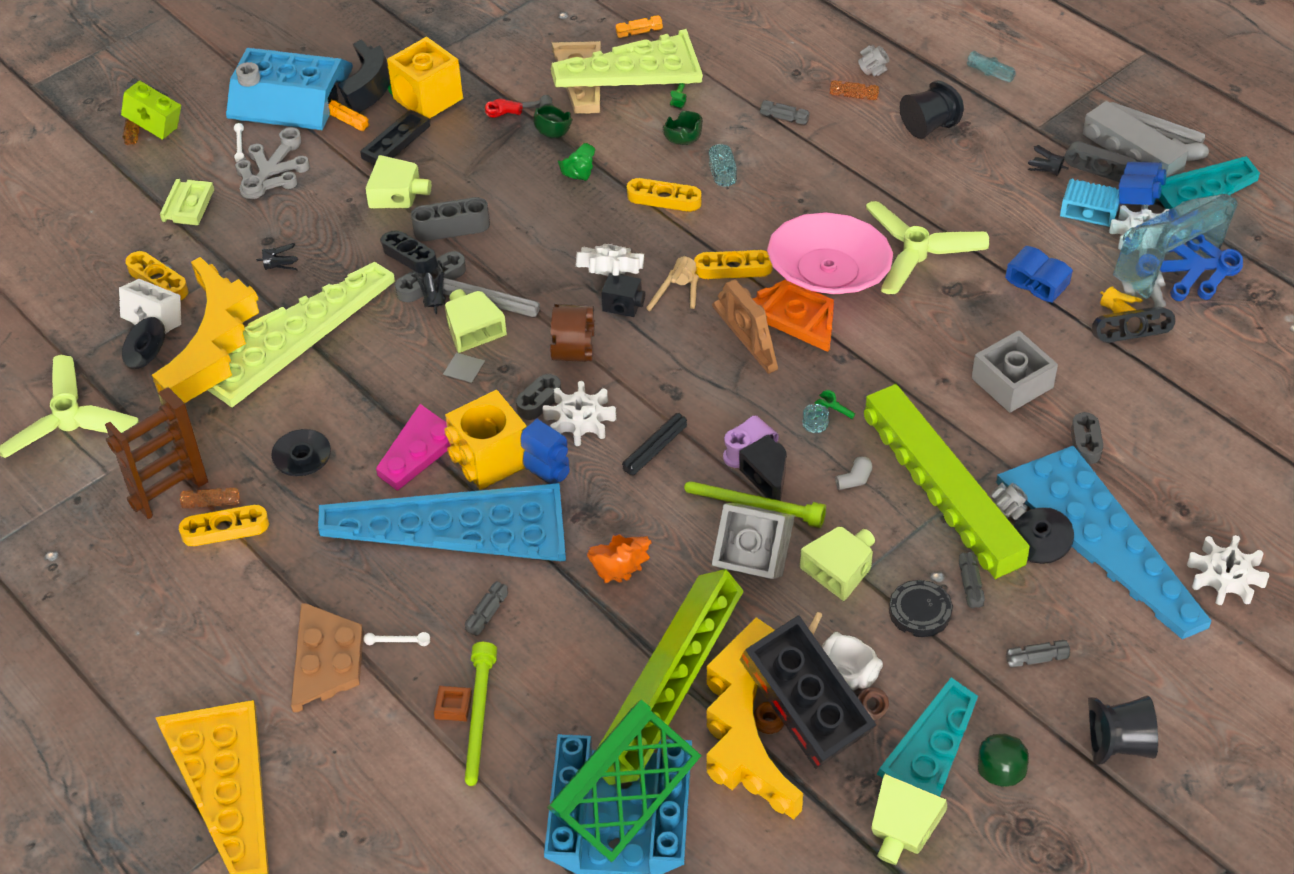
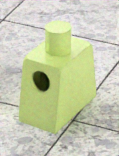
[365,155,432,208]
[445,289,507,353]
[800,527,875,601]
[871,774,947,865]

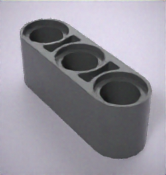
[411,197,490,241]

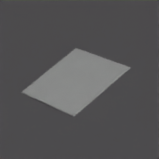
[442,352,485,383]

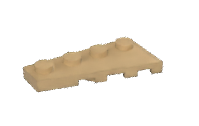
[552,41,601,114]

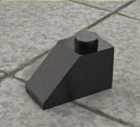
[739,435,787,501]

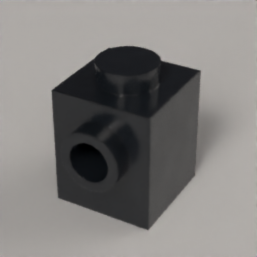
[601,273,645,317]

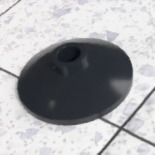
[122,317,165,369]
[271,429,331,476]
[1013,507,1074,564]

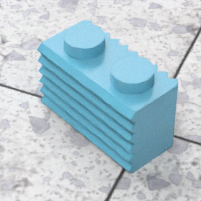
[1060,178,1120,227]

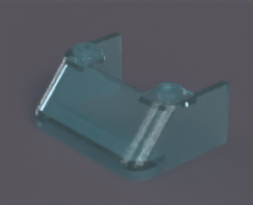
[1113,194,1237,299]

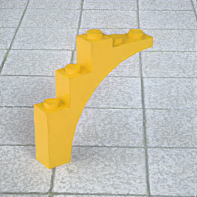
[152,257,259,403]
[706,617,803,820]

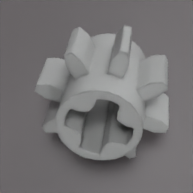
[858,45,890,77]
[990,483,1028,520]

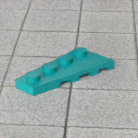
[1158,156,1260,223]
[877,677,978,797]

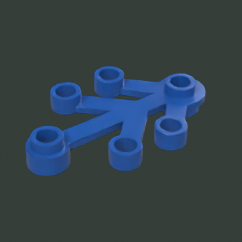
[1137,232,1243,301]

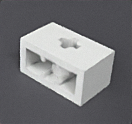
[119,279,181,334]

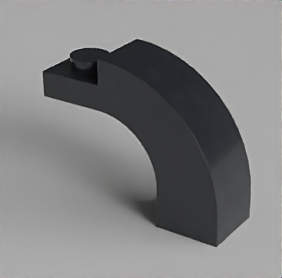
[338,40,391,113]

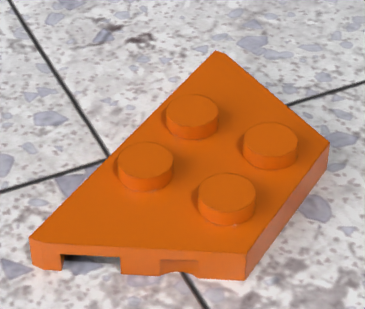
[752,279,834,352]

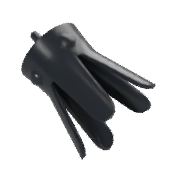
[1028,145,1069,176]
[256,243,298,271]
[416,271,446,314]

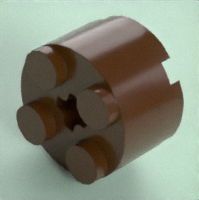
[550,304,595,362]

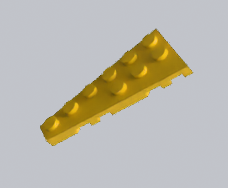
[155,700,269,874]

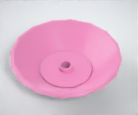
[767,212,893,294]

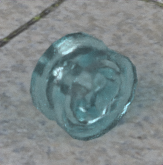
[802,404,829,433]

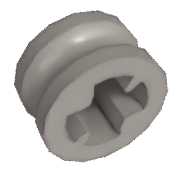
[236,62,261,87]

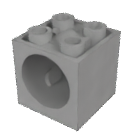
[711,503,795,579]

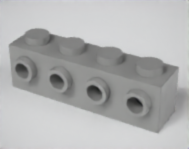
[1083,101,1189,177]

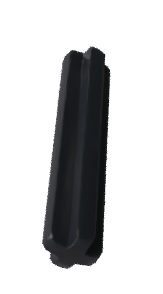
[622,413,687,476]

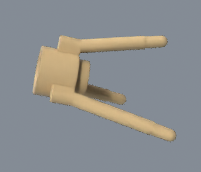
[647,256,699,311]

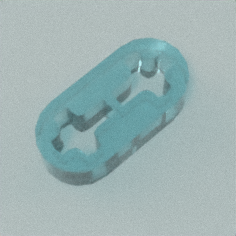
[709,144,737,186]

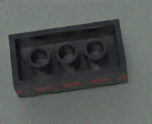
[739,615,877,769]

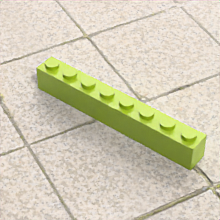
[864,384,1030,579]
[598,569,744,785]

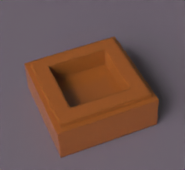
[434,686,472,721]

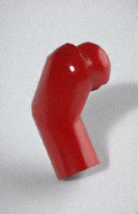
[485,98,523,118]

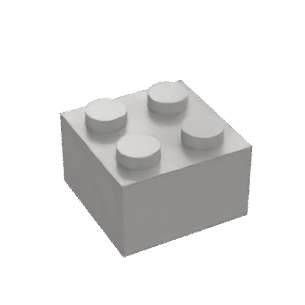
[972,330,1058,413]

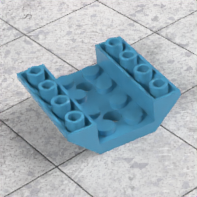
[226,48,353,130]
[544,734,692,874]

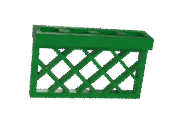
[547,699,702,862]

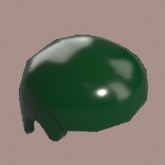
[533,105,573,138]
[662,111,703,145]
[978,733,1029,787]

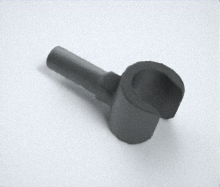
[520,95,554,108]

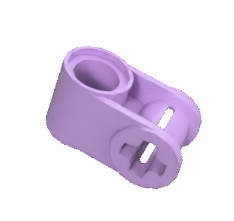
[723,416,779,468]

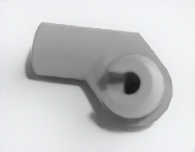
[1172,138,1209,161]
[835,456,872,490]

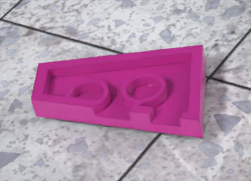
[376,404,450,491]

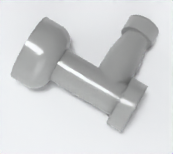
[1121,270,1166,307]

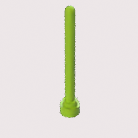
[684,481,826,528]
[465,642,497,786]

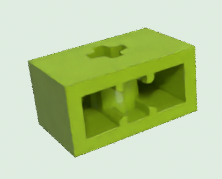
[121,80,181,140]

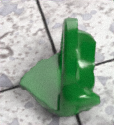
[558,143,595,181]

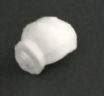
[822,632,883,690]

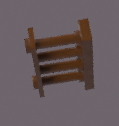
[105,387,208,519]

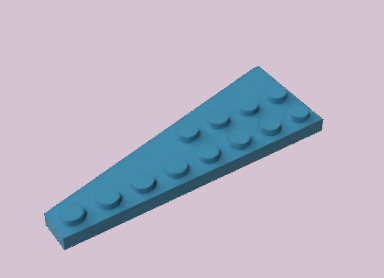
[996,445,1211,639]
[318,483,566,561]

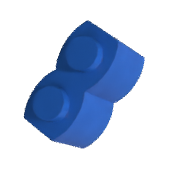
[1119,162,1166,205]
[1005,246,1073,303]
[521,419,570,484]

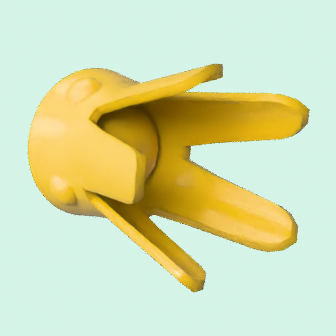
[1100,286,1143,324]

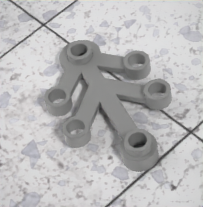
[235,127,310,199]

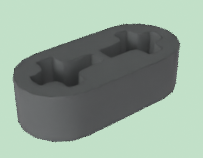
[516,374,561,420]
[1071,412,1103,464]

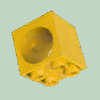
[387,37,463,119]
[444,389,527,490]

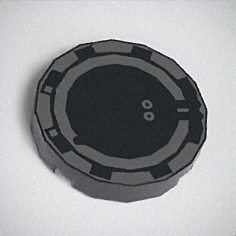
[889,580,953,637]

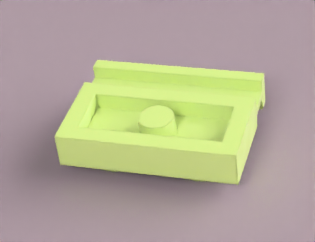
[160,179,214,225]

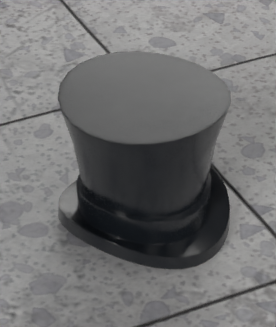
[899,80,964,139]
[1088,695,1158,765]

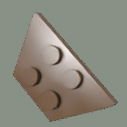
[712,279,778,374]
[291,603,364,712]

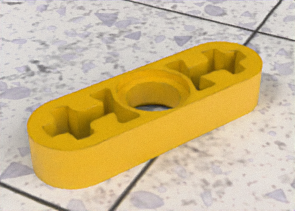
[627,178,702,212]
[694,250,773,279]
[125,251,188,300]
[179,505,269,546]

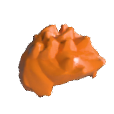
[587,534,652,583]

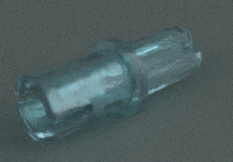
[967,51,1016,82]

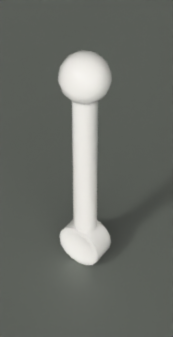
[234,123,245,162]
[363,632,430,646]

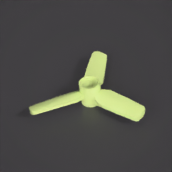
[866,201,989,294]
[0,355,139,458]

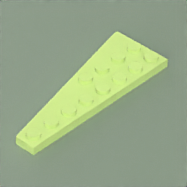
[208,262,395,408]

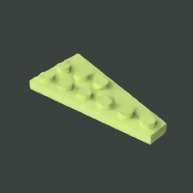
[551,29,703,87]

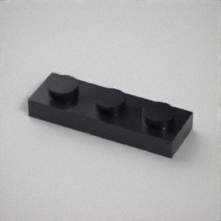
[360,110,430,165]

